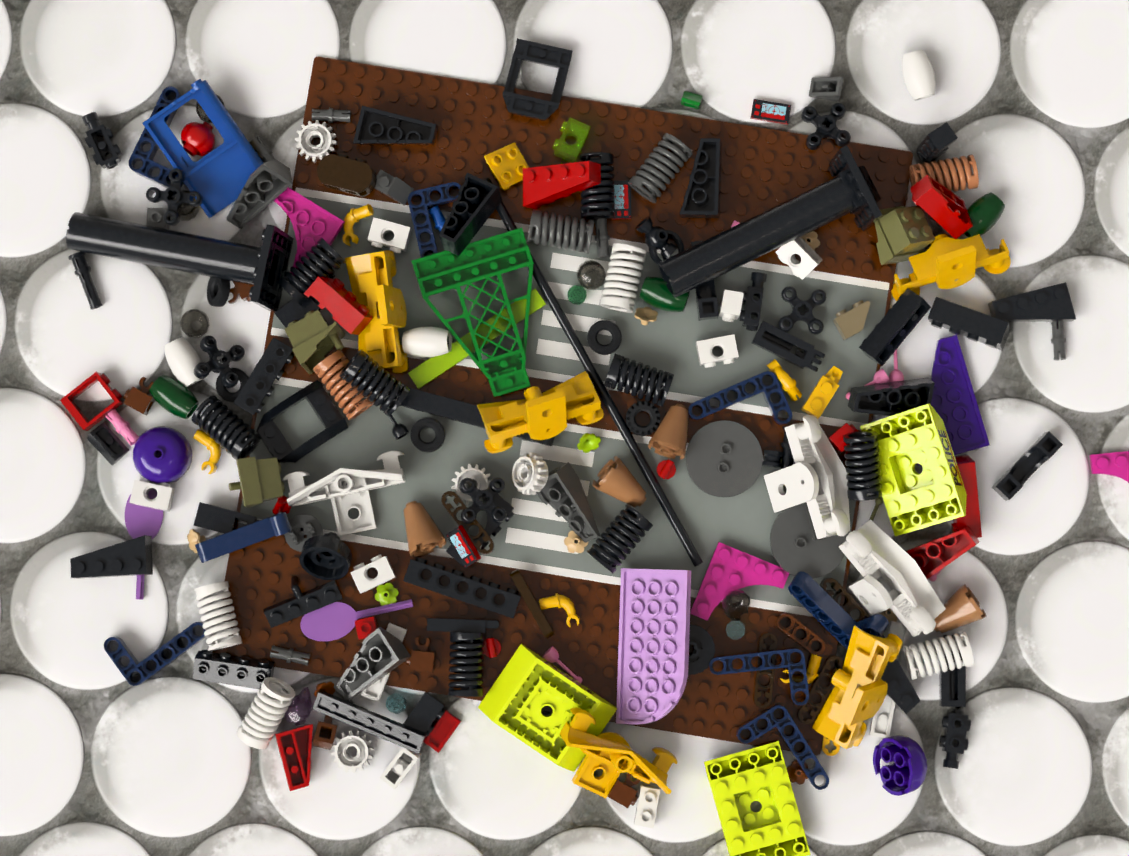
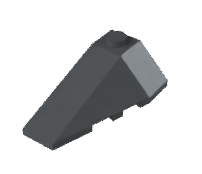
[226,159,293,229]
[536,462,600,543]
[336,627,411,701]

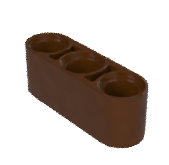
[776,613,825,655]

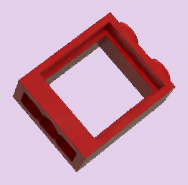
[60,372,123,431]

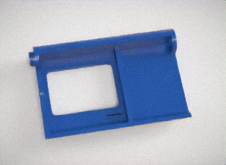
[142,79,263,218]

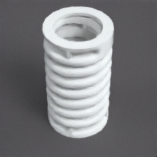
[599,243,647,313]
[194,581,242,651]
[903,632,974,680]
[237,677,295,749]

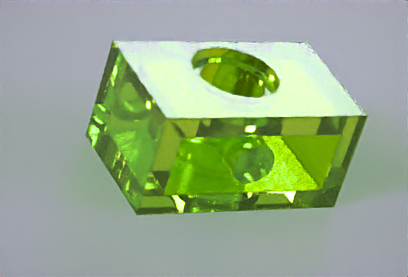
[552,117,591,163]

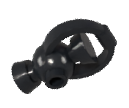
[635,216,684,265]

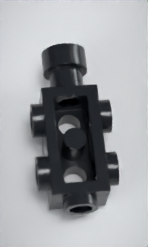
[82,112,122,169]
[739,272,767,331]
[939,709,971,769]

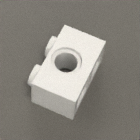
[367,217,412,253]
[776,237,823,280]
[719,289,744,322]
[696,334,739,368]
[129,478,175,512]
[350,554,396,594]
[380,747,420,789]
[634,785,660,828]

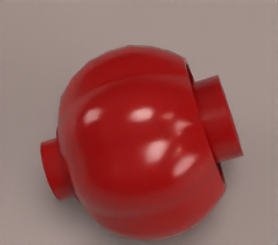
[181,121,216,156]

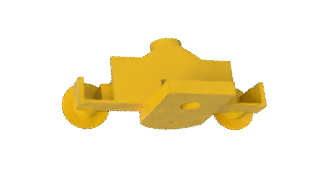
[891,234,1011,301]

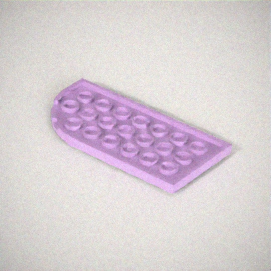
[616,568,691,725]

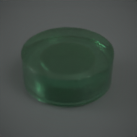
[567,285,587,305]

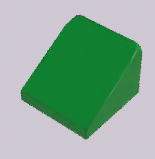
[681,91,702,110]

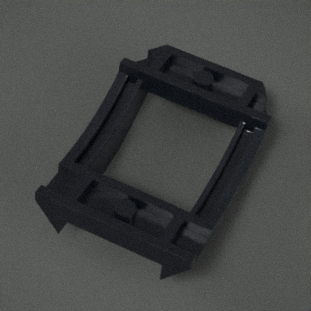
[502,38,573,121]
[256,380,348,463]

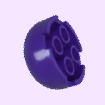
[133,426,192,484]
[873,735,927,796]

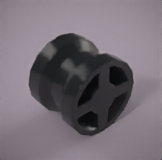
[762,450,783,468]

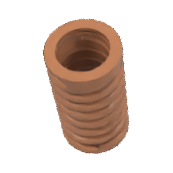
[909,154,979,192]
[313,350,376,421]

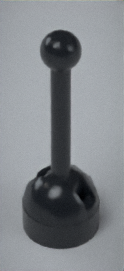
[381,399,409,440]

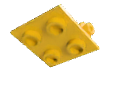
[484,142,529,191]

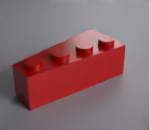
[523,161,601,209]
[951,455,982,538]
[905,526,980,579]

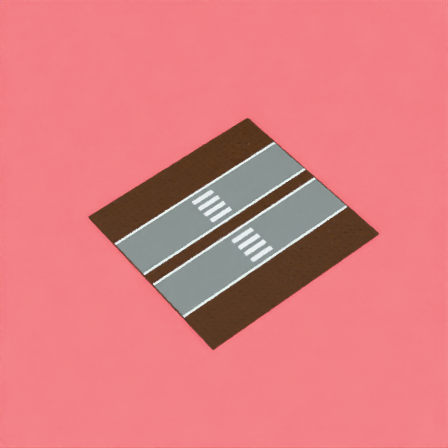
[212,57,913,756]

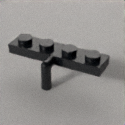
[263,576,343,628]

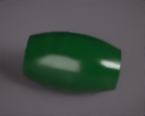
[963,192,1005,238]
[639,277,690,312]
[150,375,199,419]

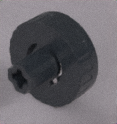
[299,532,352,580]
[688,624,715,675]

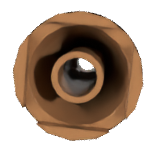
[648,404,689,459]
[592,456,646,507]
[403,501,447,557]
[934,584,987,633]

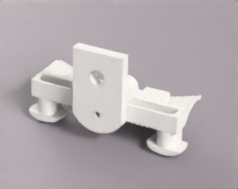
[764,415,850,539]
[282,450,406,536]
[839,519,946,637]

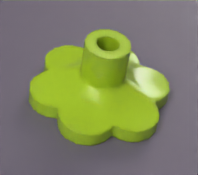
[577,433,601,453]
[375,583,399,606]

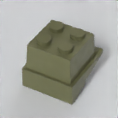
[875,206,935,265]
[284,310,345,375]
[229,457,285,508]

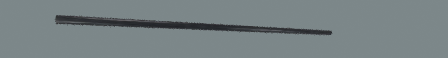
[485,178,703,567]

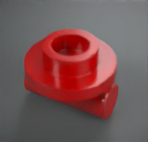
[657,459,676,479]
[272,495,292,514]
[482,638,501,658]

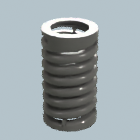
[628,133,693,203]
[527,209,595,254]

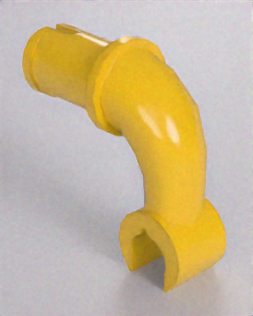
[342,204,374,246]
[766,359,802,401]
[193,429,221,474]
[539,593,580,627]
[780,654,822,684]

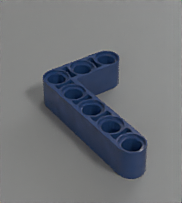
[128,86,183,188]
[408,182,461,258]
[688,371,792,425]
[195,511,292,563]
[788,571,889,649]
[104,622,206,686]
[709,649,809,705]
[736,704,829,790]

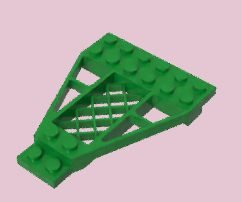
[411,228,534,397]

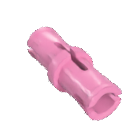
[106,409,139,446]

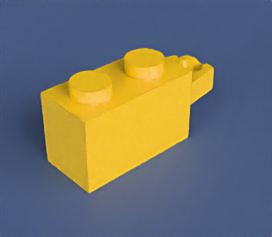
[801,366,843,419]

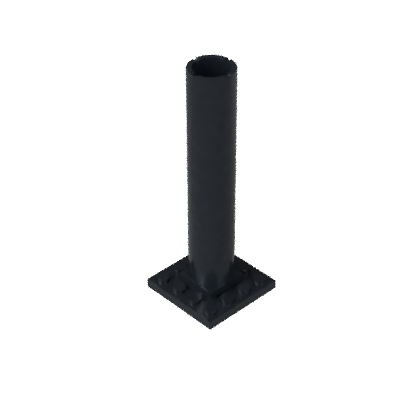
[658,145,882,298]
[66,212,294,312]

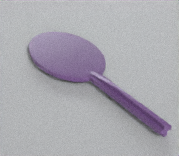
[125,489,163,600]
[300,599,413,641]

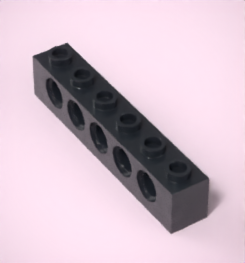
[403,557,521,618]

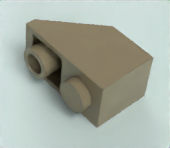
[833,300,870,340]

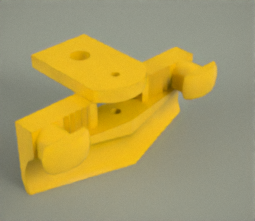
[345,250,408,373]
[477,371,604,453]
[812,625,903,749]
[560,707,677,798]

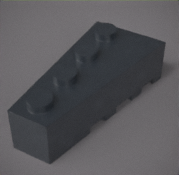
[353,106,439,144]
[439,173,502,256]
[988,282,1076,322]
[928,297,1011,351]
[848,377,935,416]
[881,635,920,714]

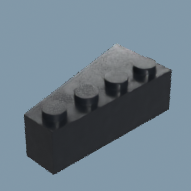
[680,138,722,218]
[70,535,153,579]

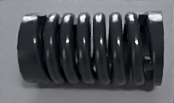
[580,152,615,220]
[277,238,346,306]
[339,349,410,416]
[604,354,674,407]
[191,395,261,460]
[843,431,882,501]
[587,504,653,573]
[448,632,485,697]

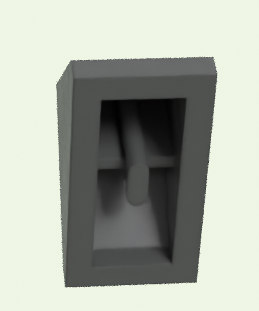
[809,77,843,102]

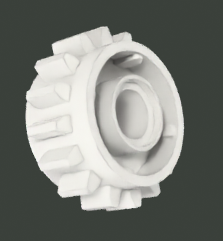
[295,120,337,163]
[512,453,548,495]
[451,464,491,506]
[331,730,374,773]

